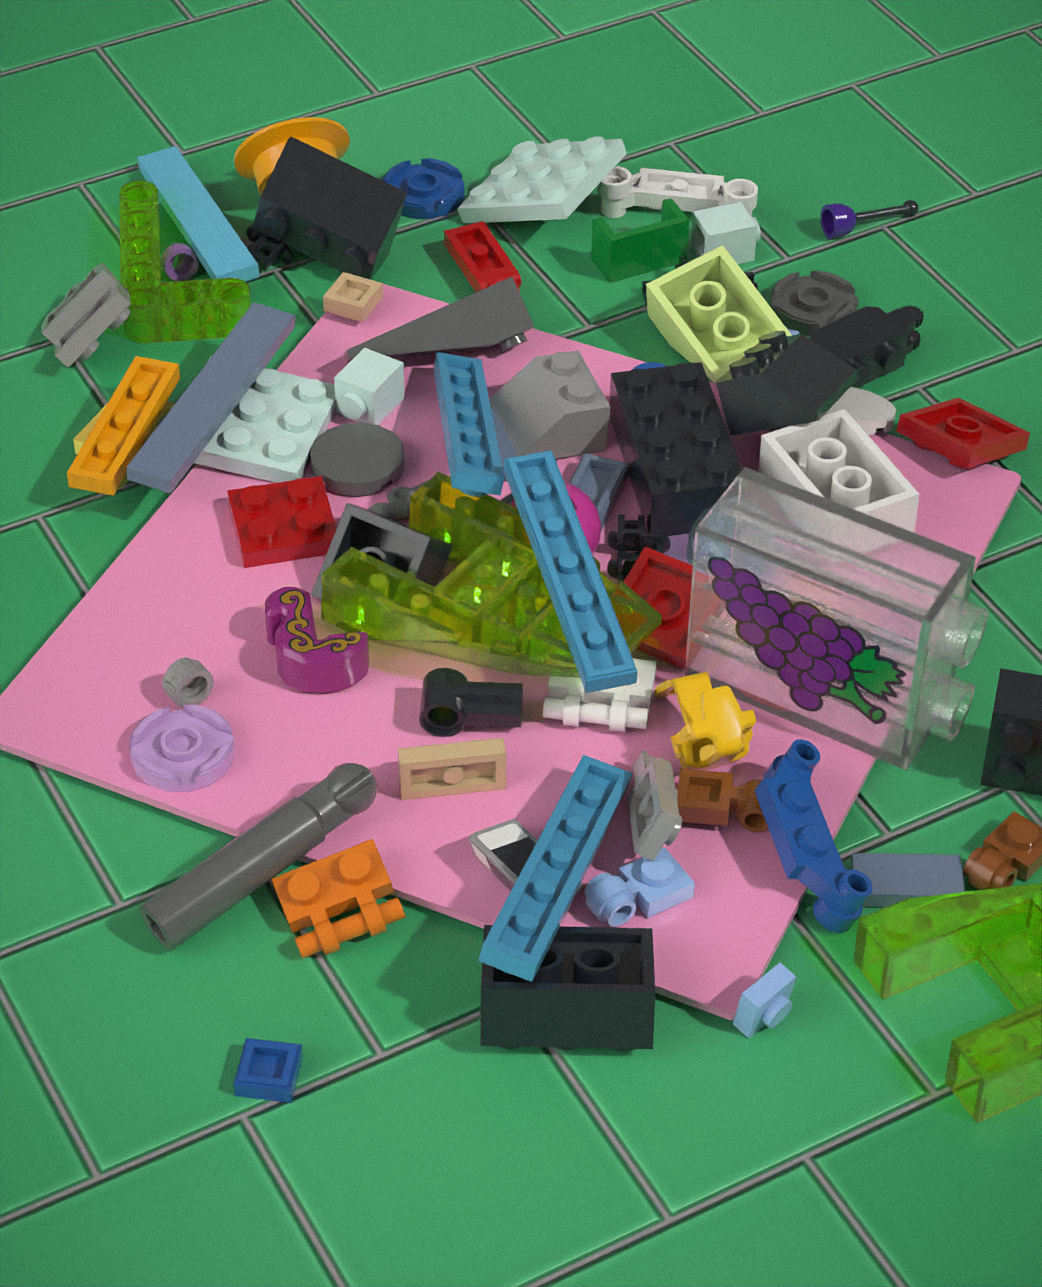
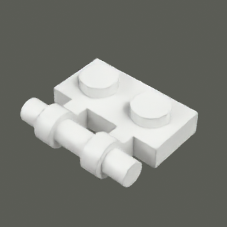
[543,650,657,732]

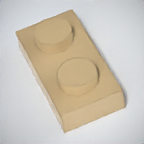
[398,738,506,800]

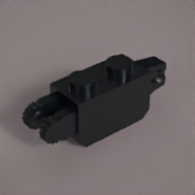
[811,305,924,389]

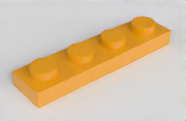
[67,356,180,496]

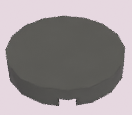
[771,270,859,336]
[310,422,405,497]

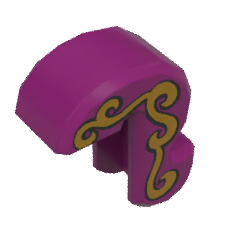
[265,587,369,693]

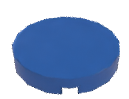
[382,158,465,219]

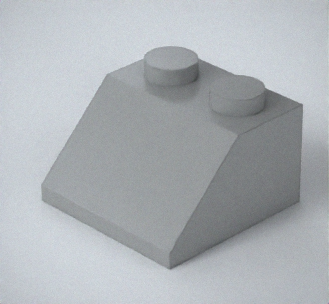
[489,350,610,459]

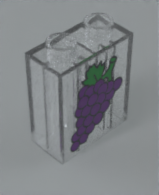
[685,467,988,771]

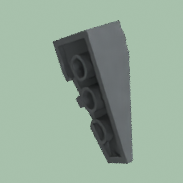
[344,277,535,362]

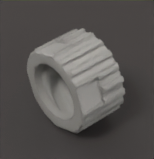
[162,657,214,709]

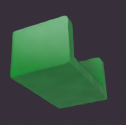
[591,198,689,283]

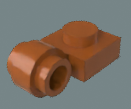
[677,768,768,832]
[963,811,1042,897]

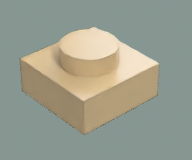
[323,272,383,322]

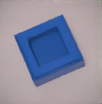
[234,1038,303,1103]

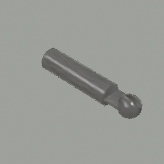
[139,763,377,951]

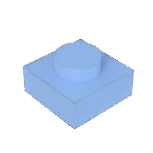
[733,963,797,1039]

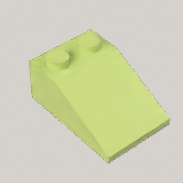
[646,245,792,383]

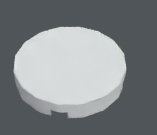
[825,387,896,436]

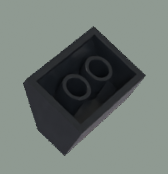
[253,136,408,280]
[716,331,859,436]
[480,925,655,1052]

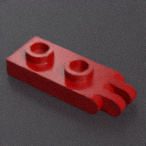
[444,221,522,293]

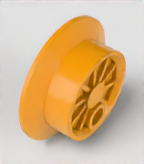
[234,117,350,196]

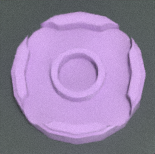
[130,705,235,792]

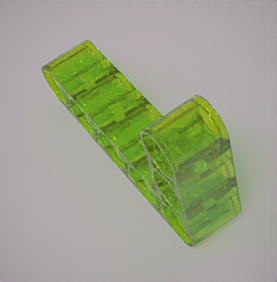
[119,180,251,343]

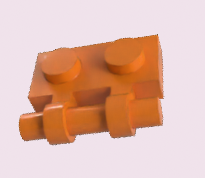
[271,838,406,959]

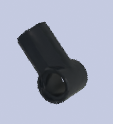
[419,668,523,737]

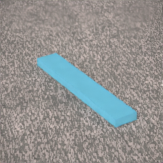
[137,146,260,290]

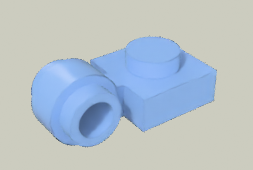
[585,847,695,927]

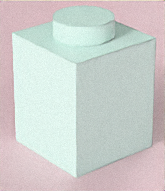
[691,202,761,264]
[334,347,405,425]

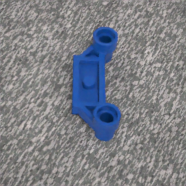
[755,739,873,933]

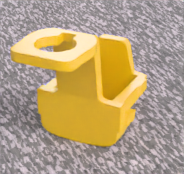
[653,672,756,770]

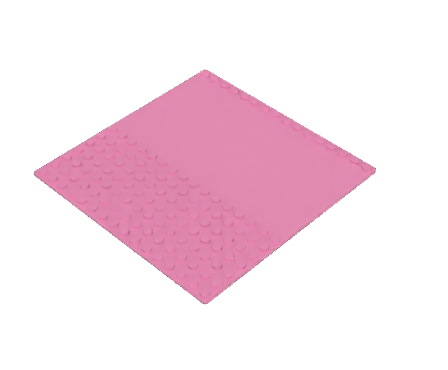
[0,284,1021,1020]

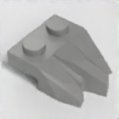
[41,262,131,368]

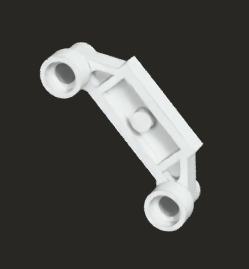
[597,166,758,218]

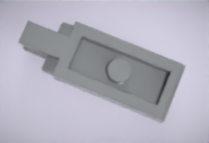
[627,750,682,861]

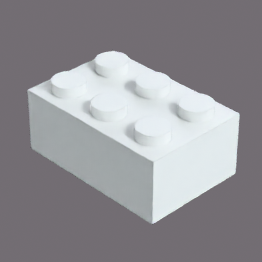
[758,408,920,566]

